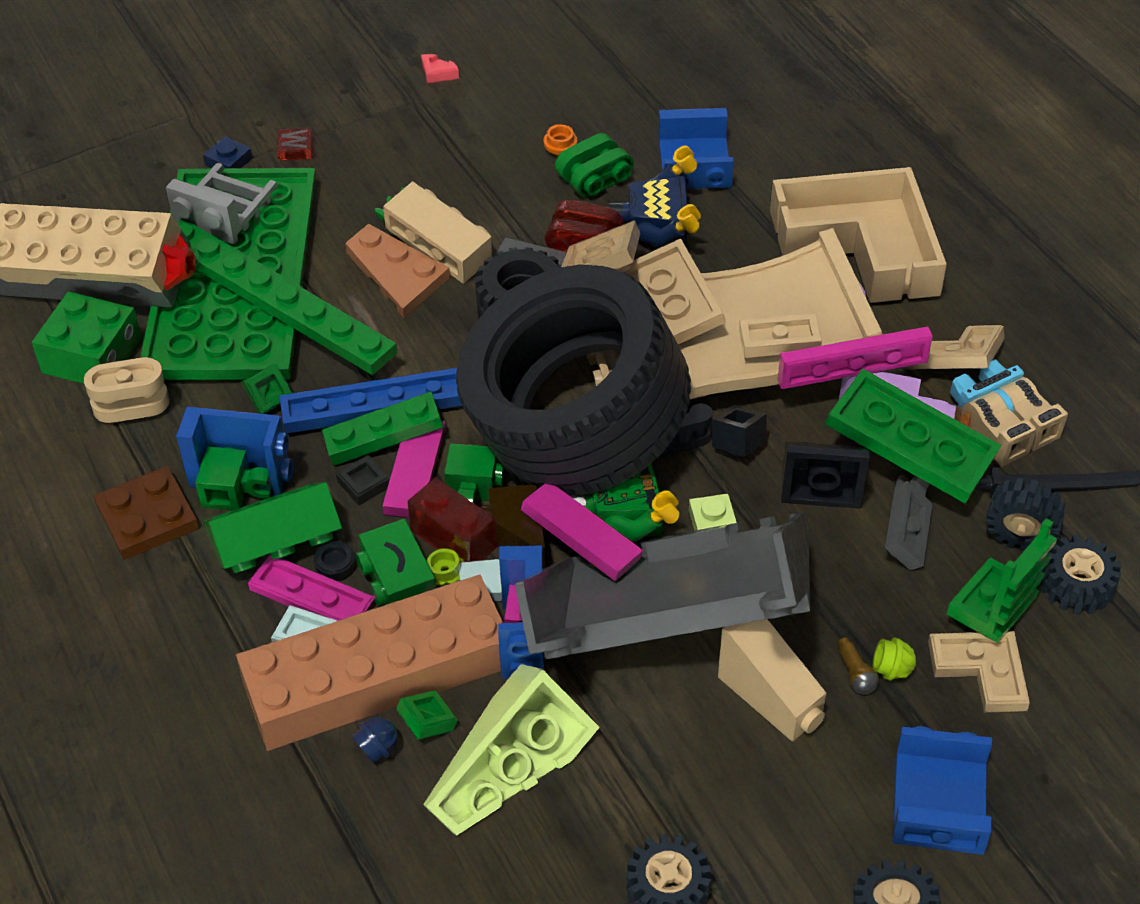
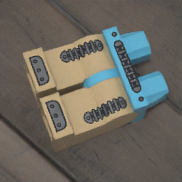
[950,359,1068,467]

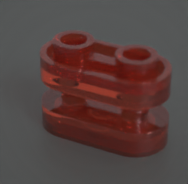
[544,200,624,252]

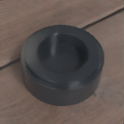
[314,541,356,582]

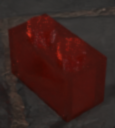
[407,477,497,563]

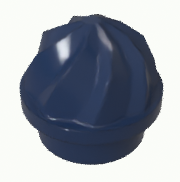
[352,717,397,763]

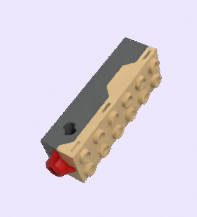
[0,203,196,307]

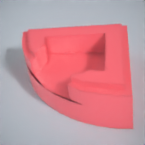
[421,54,459,83]

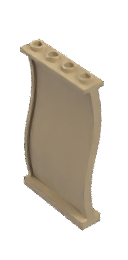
[586,228,882,399]

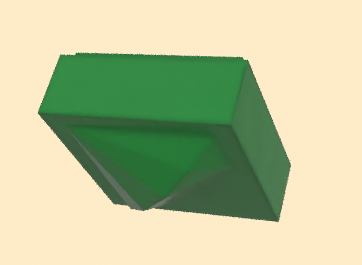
[241,364,292,414]
[396,690,458,740]

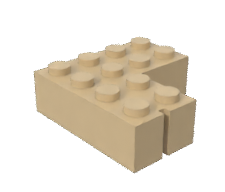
[770,167,947,303]

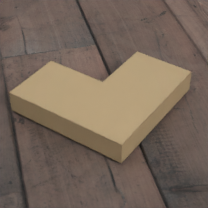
[913,325,1005,369]
[928,631,1030,712]

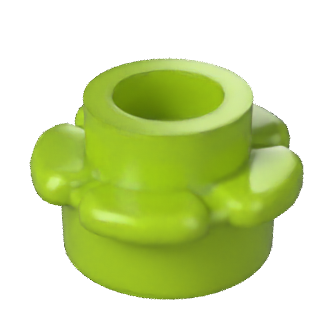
[427,548,464,587]

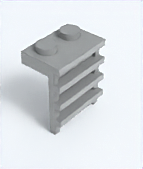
[166,163,277,244]

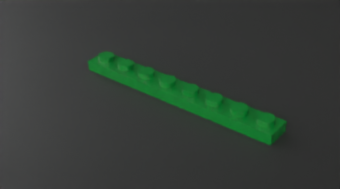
[177,218,397,375]

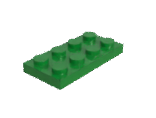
[825,369,1001,504]

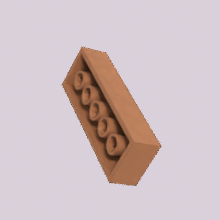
[236,574,503,751]

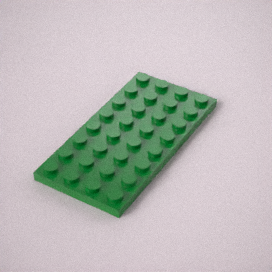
[140,168,317,380]

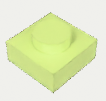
[689,494,737,530]

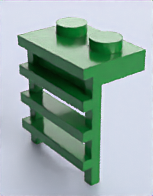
[947,518,1057,643]

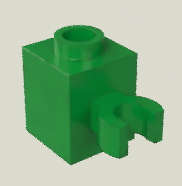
[444,444,505,518]
[195,446,272,511]

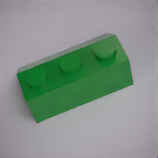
[202,482,342,573]

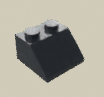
[781,441,869,509]

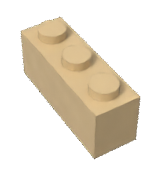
[383,181,492,284]

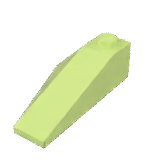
[423,664,600,835]

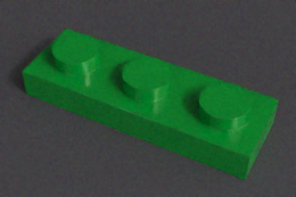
[322,392,443,466]

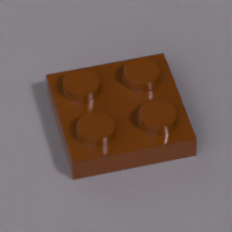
[93,466,199,560]

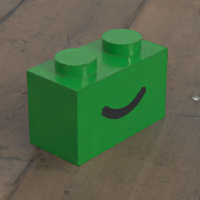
[355,518,436,607]

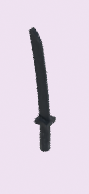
[934,467,1140,498]

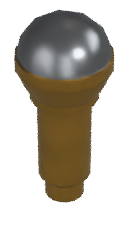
[837,637,879,695]

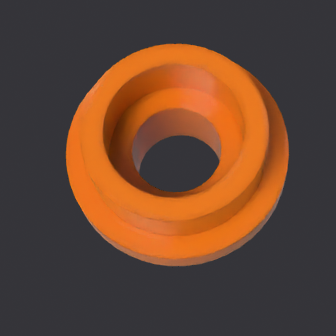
[544,124,577,155]

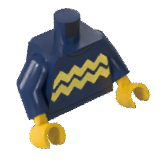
[609,146,701,249]

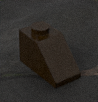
[482,484,546,569]

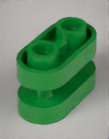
[555,133,634,198]

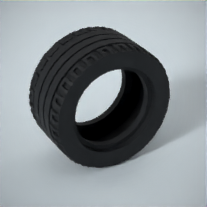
[456,264,691,496]

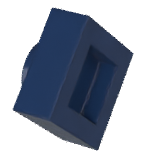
[203,136,252,169]

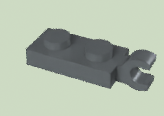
[885,474,933,571]

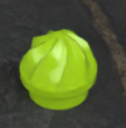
[873,638,916,681]

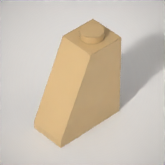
[718,619,826,742]

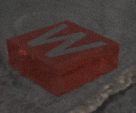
[277,127,312,160]

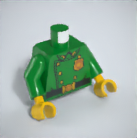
[571,463,679,543]

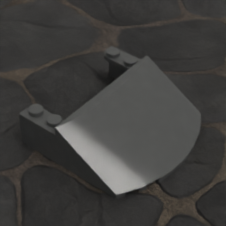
[515,512,810,659]

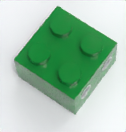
[32,291,142,384]

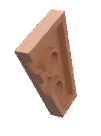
[345,224,450,318]

